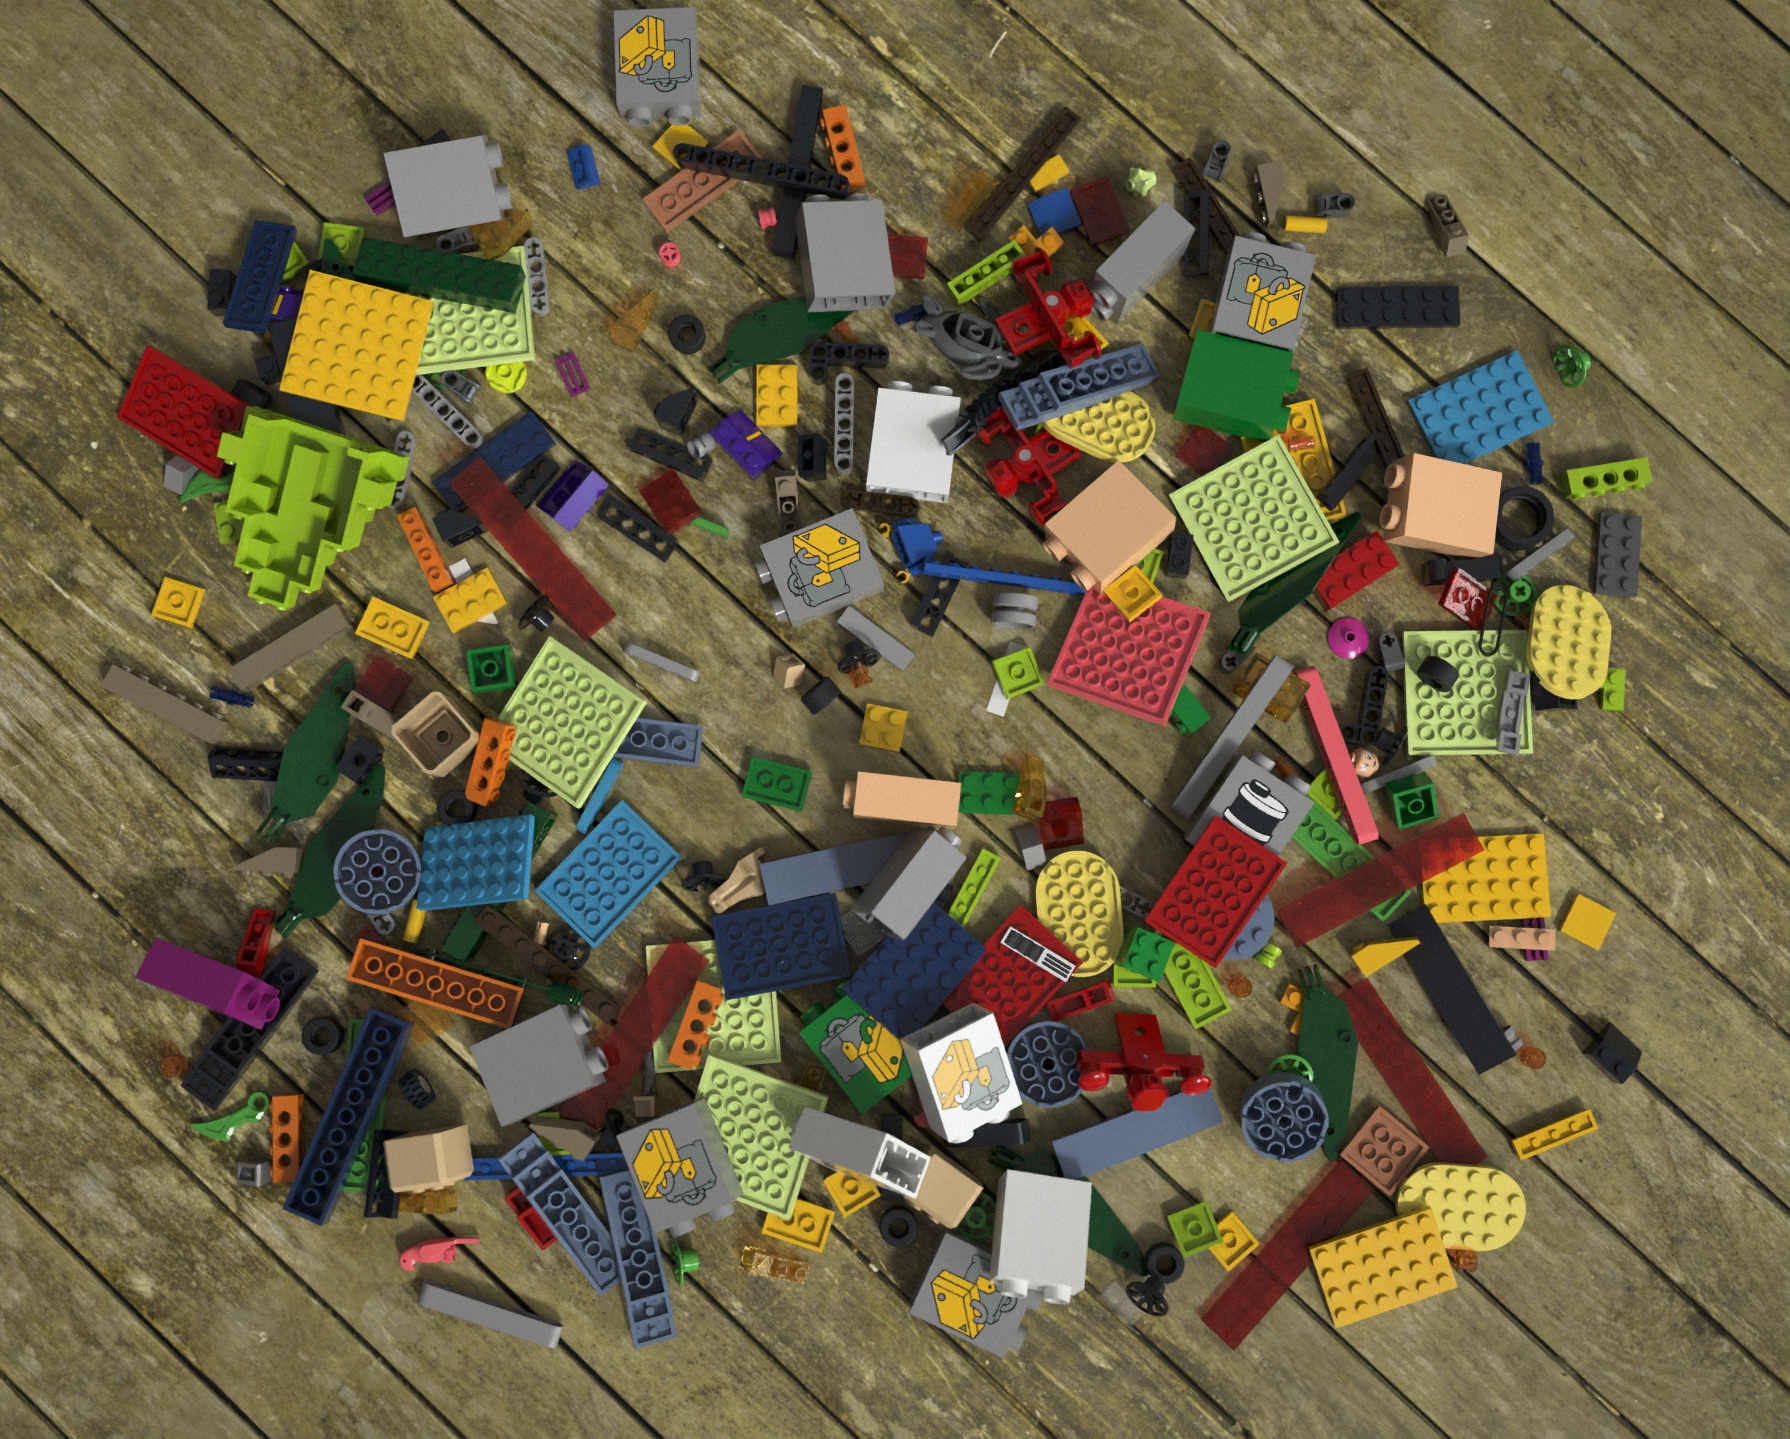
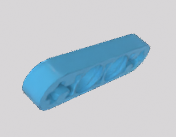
[576,758,624,834]

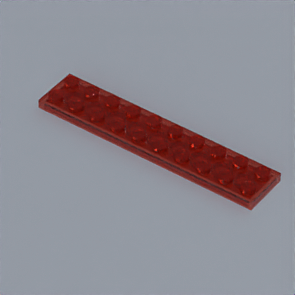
[448,457,617,642]
[1276,813,1484,948]
[559,936,710,1131]
[1338,978,1487,1165]
[1201,1160,1374,1351]

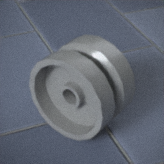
[991,593,1038,629]

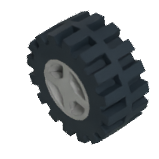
[398,1068,436,1109]

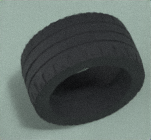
[1495,486,1554,551]

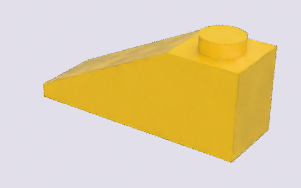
[1351,936,1420,977]

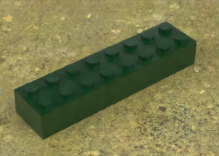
[352,237,526,313]
[441,802,558,962]

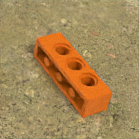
[820,104,865,191]
[397,507,455,593]
[465,718,517,806]
[667,980,725,1070]
[269,1093,305,1183]

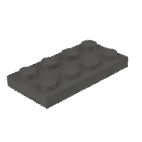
[1593,512,1642,598]

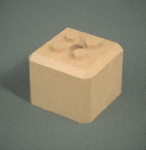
[391,692,481,777]
[383,1124,474,1193]
[904,1144,983,1228]

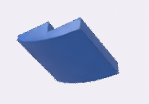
[1028,188,1083,236]

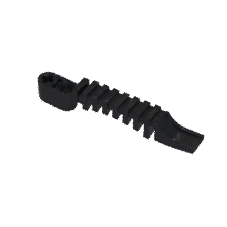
[940,350,1061,456]

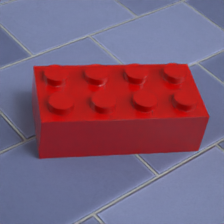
[1312,530,1400,612]

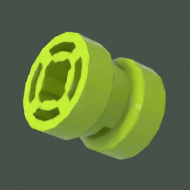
[1254,942,1282,969]

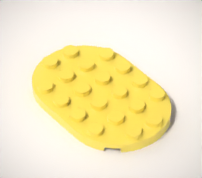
[1042,391,1155,463]
[1526,585,1611,699]
[1036,851,1124,977]
[1395,1162,1526,1251]

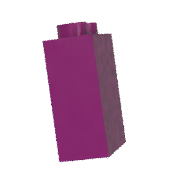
[135,938,280,1030]

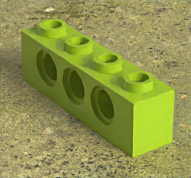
[946,239,1026,308]
[1560,457,1652,500]

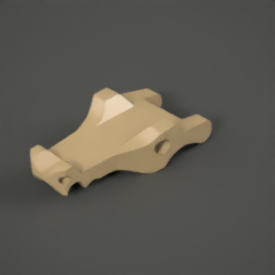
[708,847,766,914]

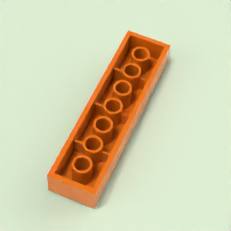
[346,938,526,1029]

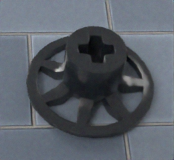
[517,594,554,632]
[837,640,881,674]
[1373,726,1408,766]
[517,769,558,803]
[681,861,727,892]
[545,926,591,971]
[599,1108,631,1148]
[1126,1277,1169,1317]

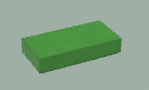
[688,514,730,540]

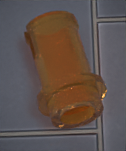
[835,320,859,344]
[1288,436,1315,452]
[1513,610,1530,632]
[1273,754,1298,778]

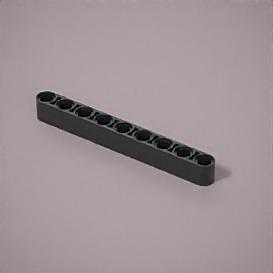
[773,84,823,260]
[673,143,851,200]

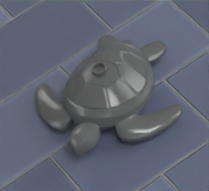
[913,294,1023,380]

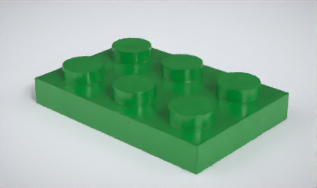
[741,757,812,812]
[958,771,1021,815]

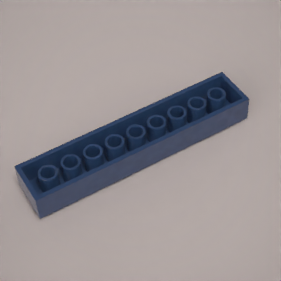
[282,1006,415,1226]

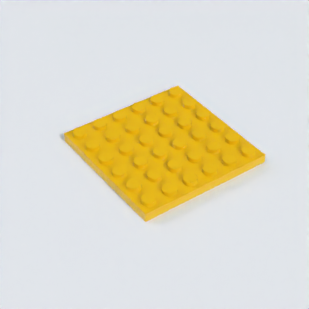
[279,270,434,422]

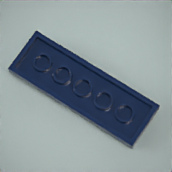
[223,220,297,334]
[432,411,556,513]

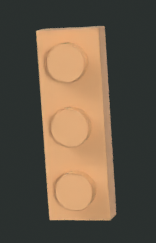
[1489,926,1556,951]

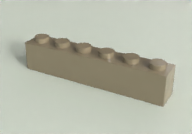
[228,603,354,692]
[100,664,228,745]

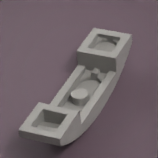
[1496,670,1530,755]

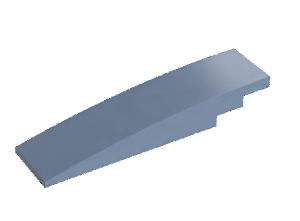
[998,344,1162,431]
[612,718,703,767]
[760,828,924,905]
[1051,1088,1223,1180]
[497,1132,619,1296]
[599,1170,677,1349]

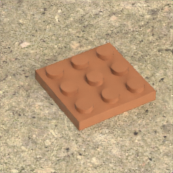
[1339,1105,1429,1197]

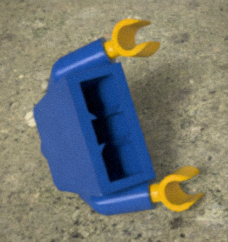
[879,518,943,583]

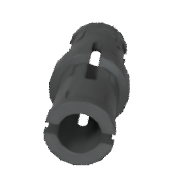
[641,1052,658,1095]

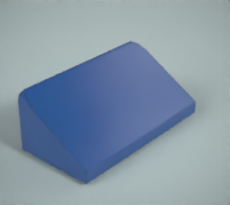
[567,144,600,190]

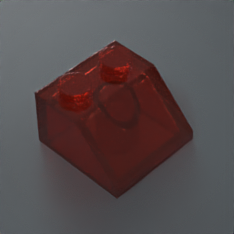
[1036,797,1084,850]

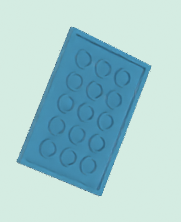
[1407,350,1554,464]
[535,800,683,949]
[416,815,535,911]

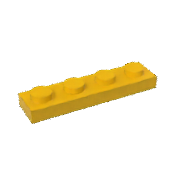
[1510,1108,1599,1161]

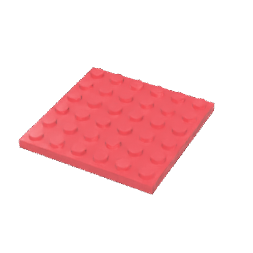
[1047,587,1211,727]

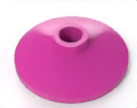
[1327,618,1369,659]

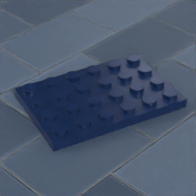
[711,893,851,1001]
[841,902,987,1044]

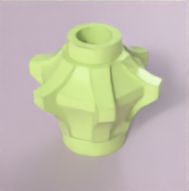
[1125,167,1156,198]

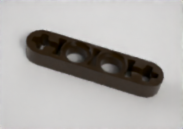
[840,490,920,517]

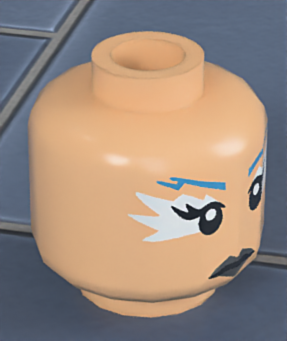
[1349,748,1379,778]

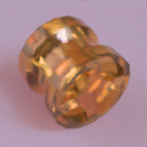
[849,666,873,689]
[1229,976,1252,998]
[1520,1047,1546,1069]
[161,1055,188,1078]
[1454,1249,1478,1272]

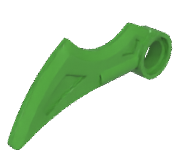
[179,470,235,504]
[191,1091,272,1142]

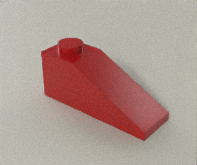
[235,908,276,977]

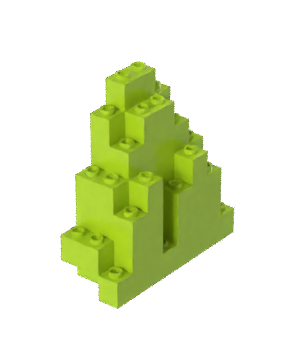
[217,406,410,611]

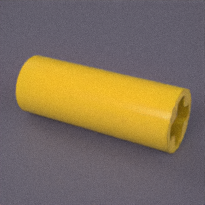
[1284,215,1327,233]
[402,899,426,943]

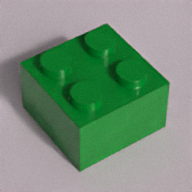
[466,644,518,694]
[1168,685,1211,737]
[1385,771,1439,830]
[1114,925,1175,982]

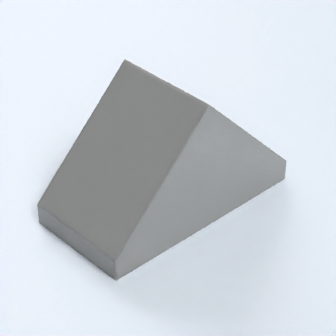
[164,455,198,495]
[1014,825,1047,871]
[237,1160,270,1186]

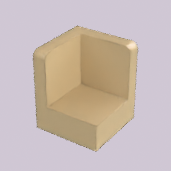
[773,654,805,688]
[633,1094,657,1118]

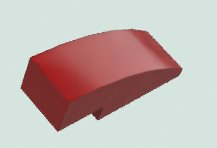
[1046,979,1116,1021]
[504,1185,557,1251]

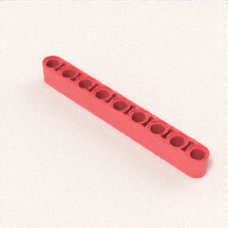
[1292,666,1378,845]

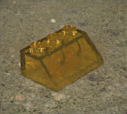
[1231,653,1311,723]

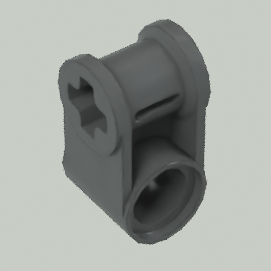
[1202,140,1231,183]
[1314,193,1355,219]
[436,226,478,254]
[441,370,482,405]
[1373,632,1405,673]
[1217,646,1256,674]

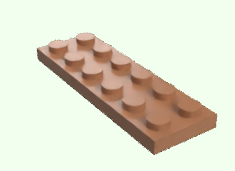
[642,129,762,233]

